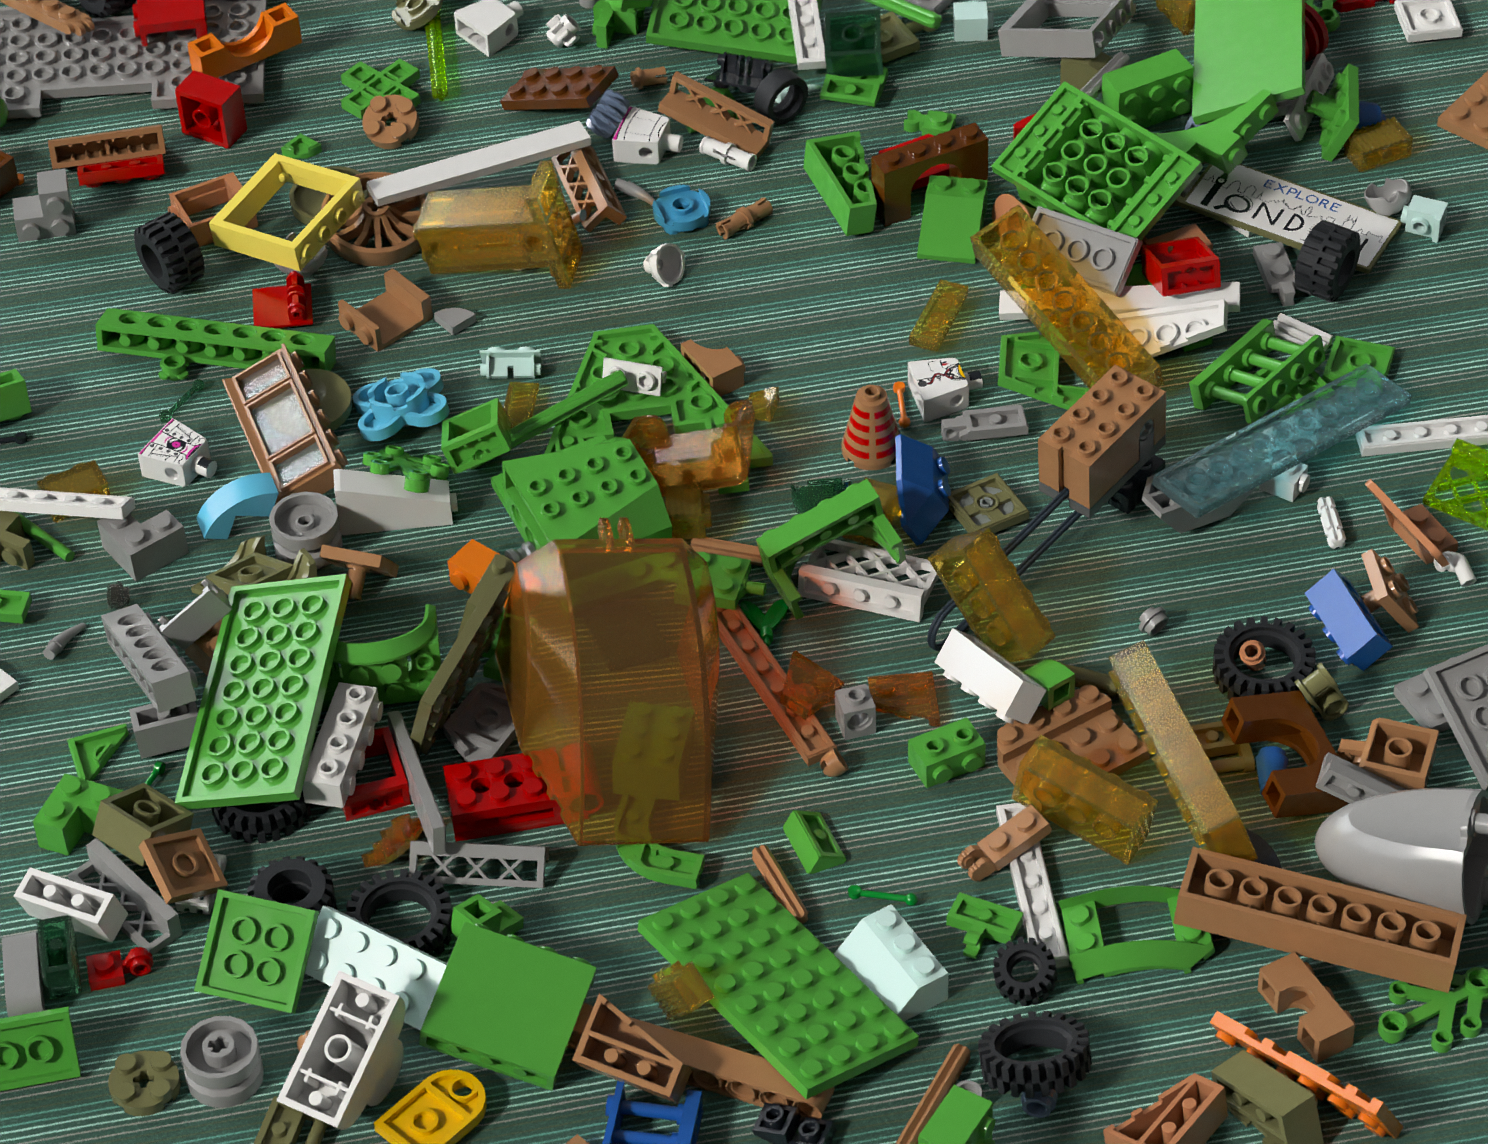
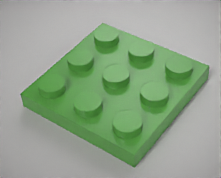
[194,889,319,1014]

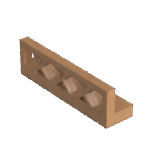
[658,71,775,159]
[551,146,627,232]

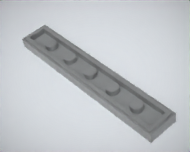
[388,711,446,856]

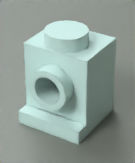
[1400,195,1448,243]

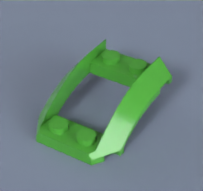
[1058,885,1215,985]

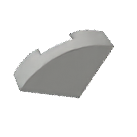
[434,308,476,335]

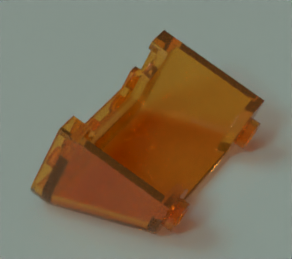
[622,399,755,497]

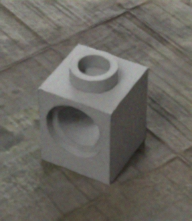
[835,684,876,740]

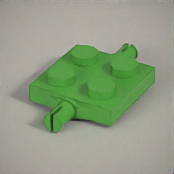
[658,550,767,610]

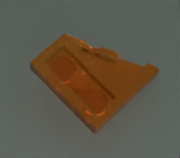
[867,671,940,727]

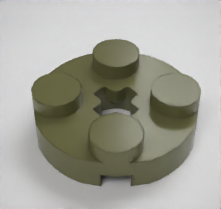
[108,1051,181,1116]

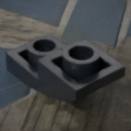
[752,1103,837,1144]

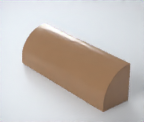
[48,124,166,169]

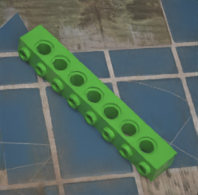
[95,308,336,374]

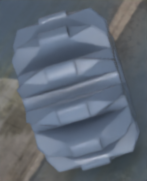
[586,89,629,139]

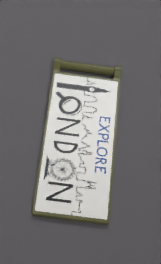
[1170,161,1402,274]

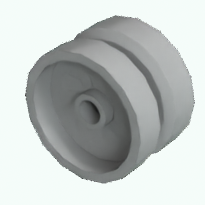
[269,491,343,570]
[180,1016,264,1108]

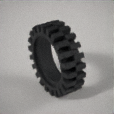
[1213,616,1316,700]
[211,790,314,844]
[345,869,453,957]
[978,1011,1092,1098]

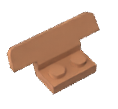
[1365,479,1458,568]

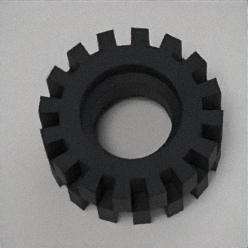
[993,937,1058,1006]

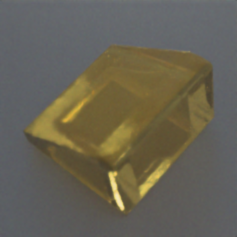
[742,387,779,422]

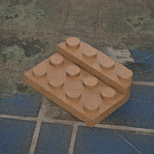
[997,685,1150,814]

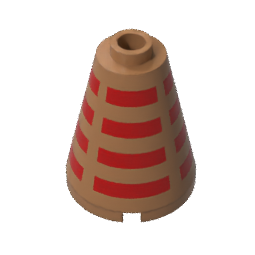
[841,385,900,470]

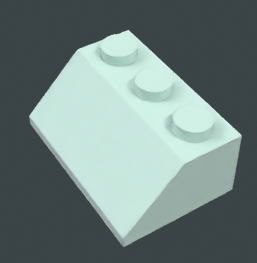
[834,904,948,1021]

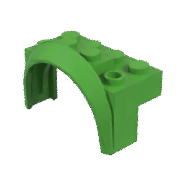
[756,479,906,619]
[321,604,442,711]

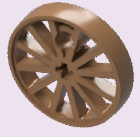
[321,172,431,266]

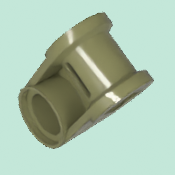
[1294,663,1349,721]

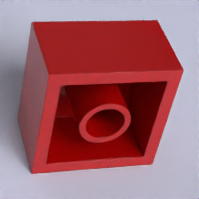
[175,70,247,149]

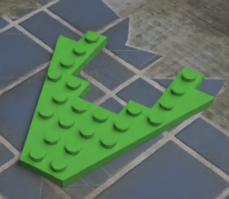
[544,324,773,495]

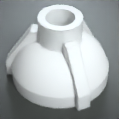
[643,243,685,287]

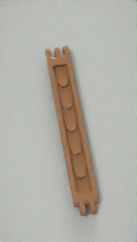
[0,0,95,36]

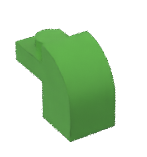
[592,0,644,49]
[451,893,524,938]

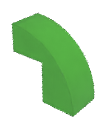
[1022,659,1075,711]

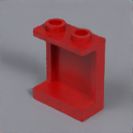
[132,0,208,47]

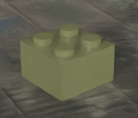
[92,783,194,867]

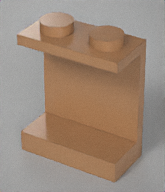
[338,268,433,352]

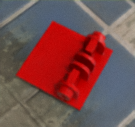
[252,271,313,328]

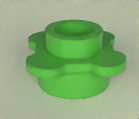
[159,353,189,381]

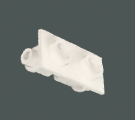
[602,357,667,396]

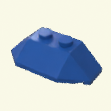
[895,434,951,546]

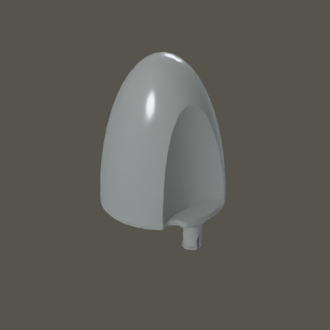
[1314,788,1488,925]

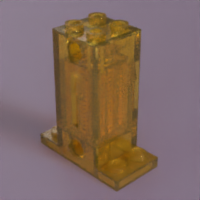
[413,160,583,289]

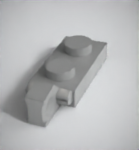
[1253,242,1297,307]
[941,405,1029,441]

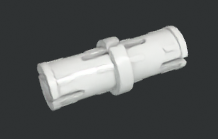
[699,136,757,172]

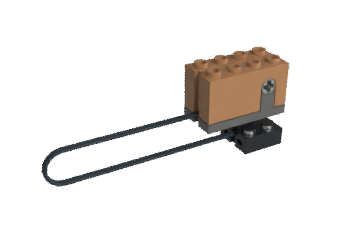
[927,365,1166,651]

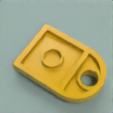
[374,1069,487,1144]

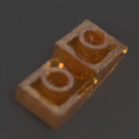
[361,814,423,868]

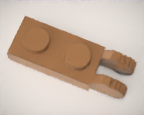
[957,804,1052,882]

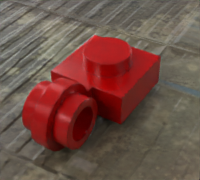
[86,947,154,991]

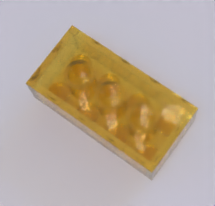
[927,528,1056,662]
[1011,734,1158,865]

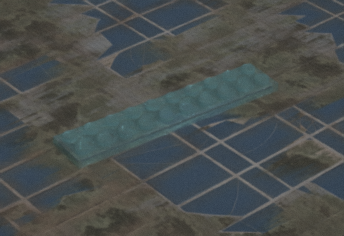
[1152,363,1412,519]

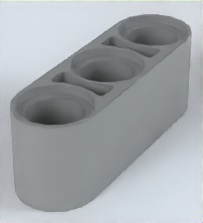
[2,932,45,1017]

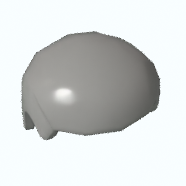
[1364,178,1412,216]

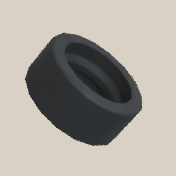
[754,68,808,125]

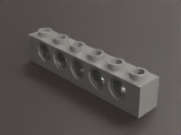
[101,604,198,713]

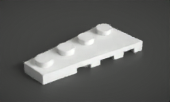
[1106,299,1228,371]

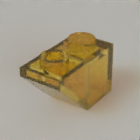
[1156,0,1196,36]

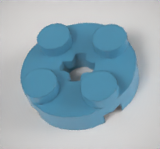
[653,185,711,235]

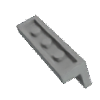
[1315,752,1407,803]
[68,838,183,956]
[409,840,549,888]

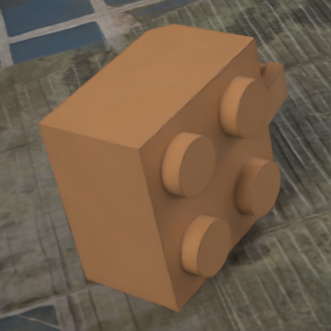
[1337,717,1439,790]

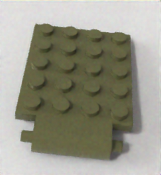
[410,554,515,757]

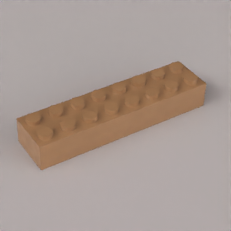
[1173,847,1467,993]

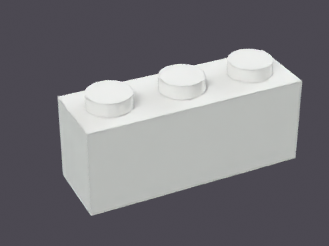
[14,867,128,943]

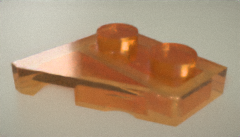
[779,650,845,720]

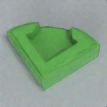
[281,133,322,159]

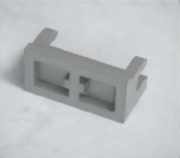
[158,578,232,650]

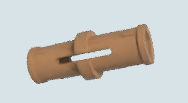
[716,197,773,239]

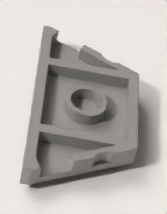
[443,683,550,762]

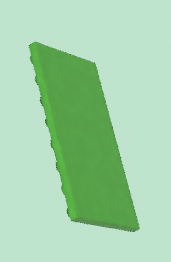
[1192,0,1305,125]

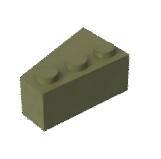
[1211,1050,1324,1144]

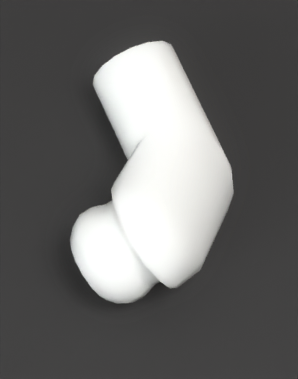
[1434,551,1477,587]

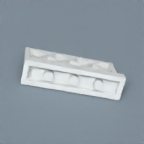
[798,539,942,622]

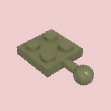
[844,10,941,66]

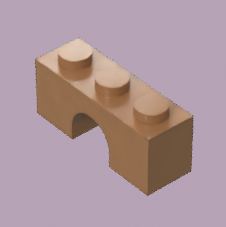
[1257,952,1356,1063]

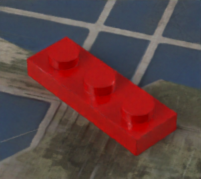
[78,154,165,188]

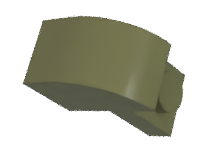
[0,511,35,570]

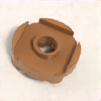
[362,95,420,149]

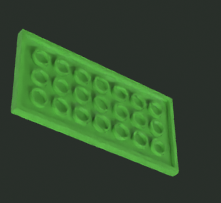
[175,574,352,810]
[637,873,919,1100]

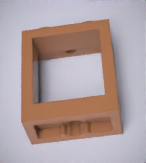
[168,172,258,247]

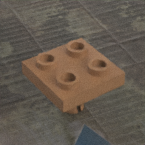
[1360,549,1419,633]

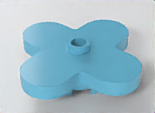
[353,368,450,441]

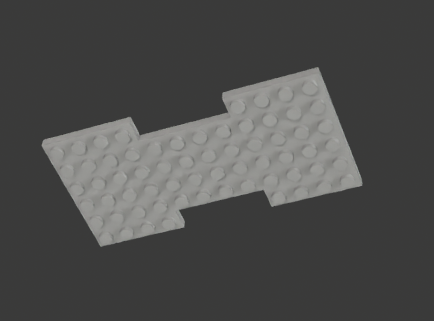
[0,0,268,119]

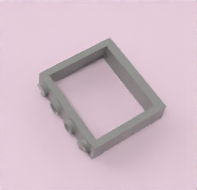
[998,0,1136,58]

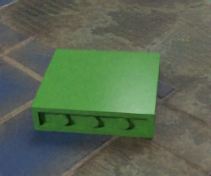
[419,922,597,1091]

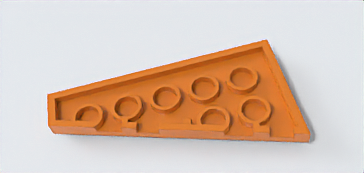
[1210,1011,1403,1139]

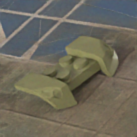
[191,535,317,595]

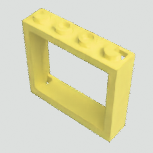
[209,153,365,271]

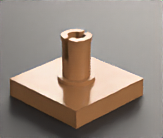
[319,544,399,600]
[139,828,228,904]

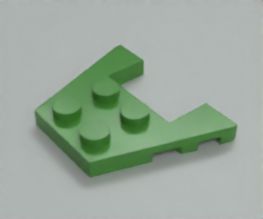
[997,326,1092,410]

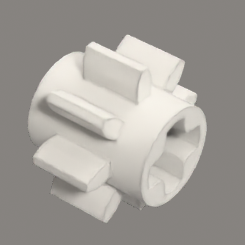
[546,14,580,48]

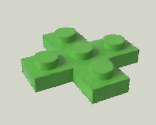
[341,58,421,120]

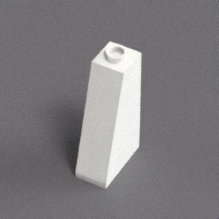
[333,469,458,535]

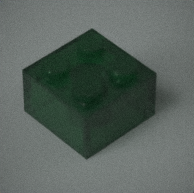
[824,10,883,77]

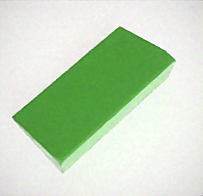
[783,810,846,874]

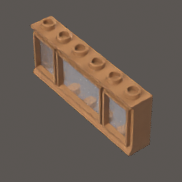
[222,343,349,504]

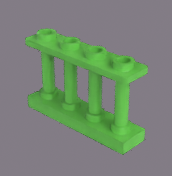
[1189,318,1325,424]

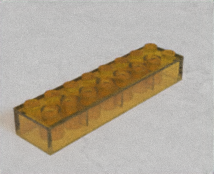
[970,204,1163,388]
[1108,640,1258,861]

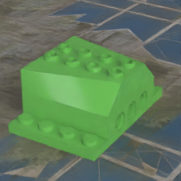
[991,81,1203,241]
[491,434,684,621]

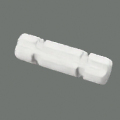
[1317,496,1346,549]

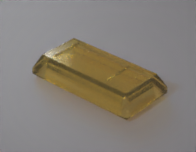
[503,382,540,428]

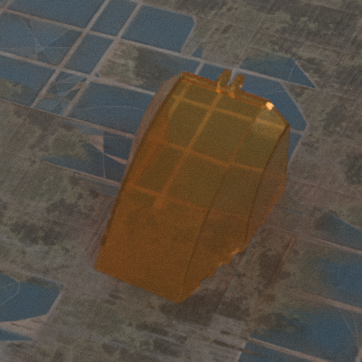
[495,517,720,846]

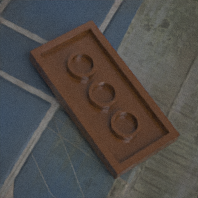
[500,65,619,110]

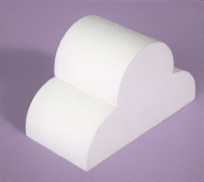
[276,971,406,1130]

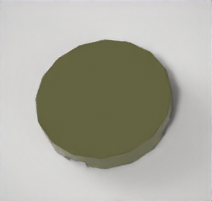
[391,0,443,30]

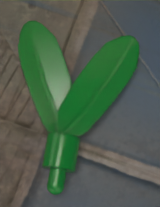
[740,599,789,647]

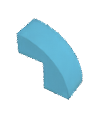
[196,473,279,539]

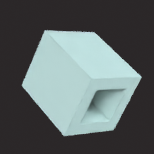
[953,1,993,42]

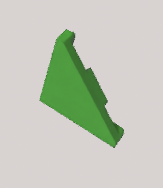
[67,723,129,781]

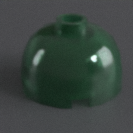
[790,478,852,514]

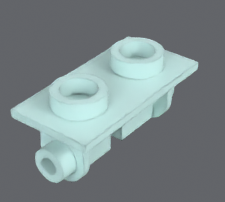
[480,347,542,379]

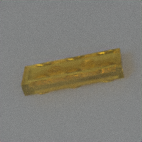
[909,279,968,352]

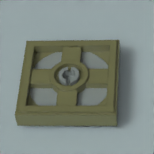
[948,473,1029,541]

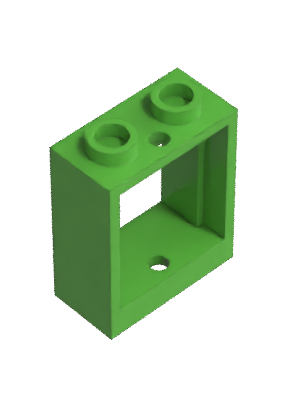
[441,398,511,475]

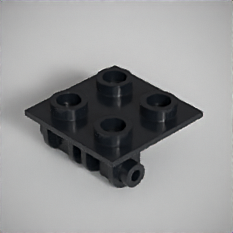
[704,52,773,93]

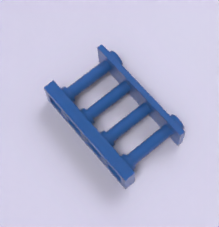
[602,1081,703,1144]

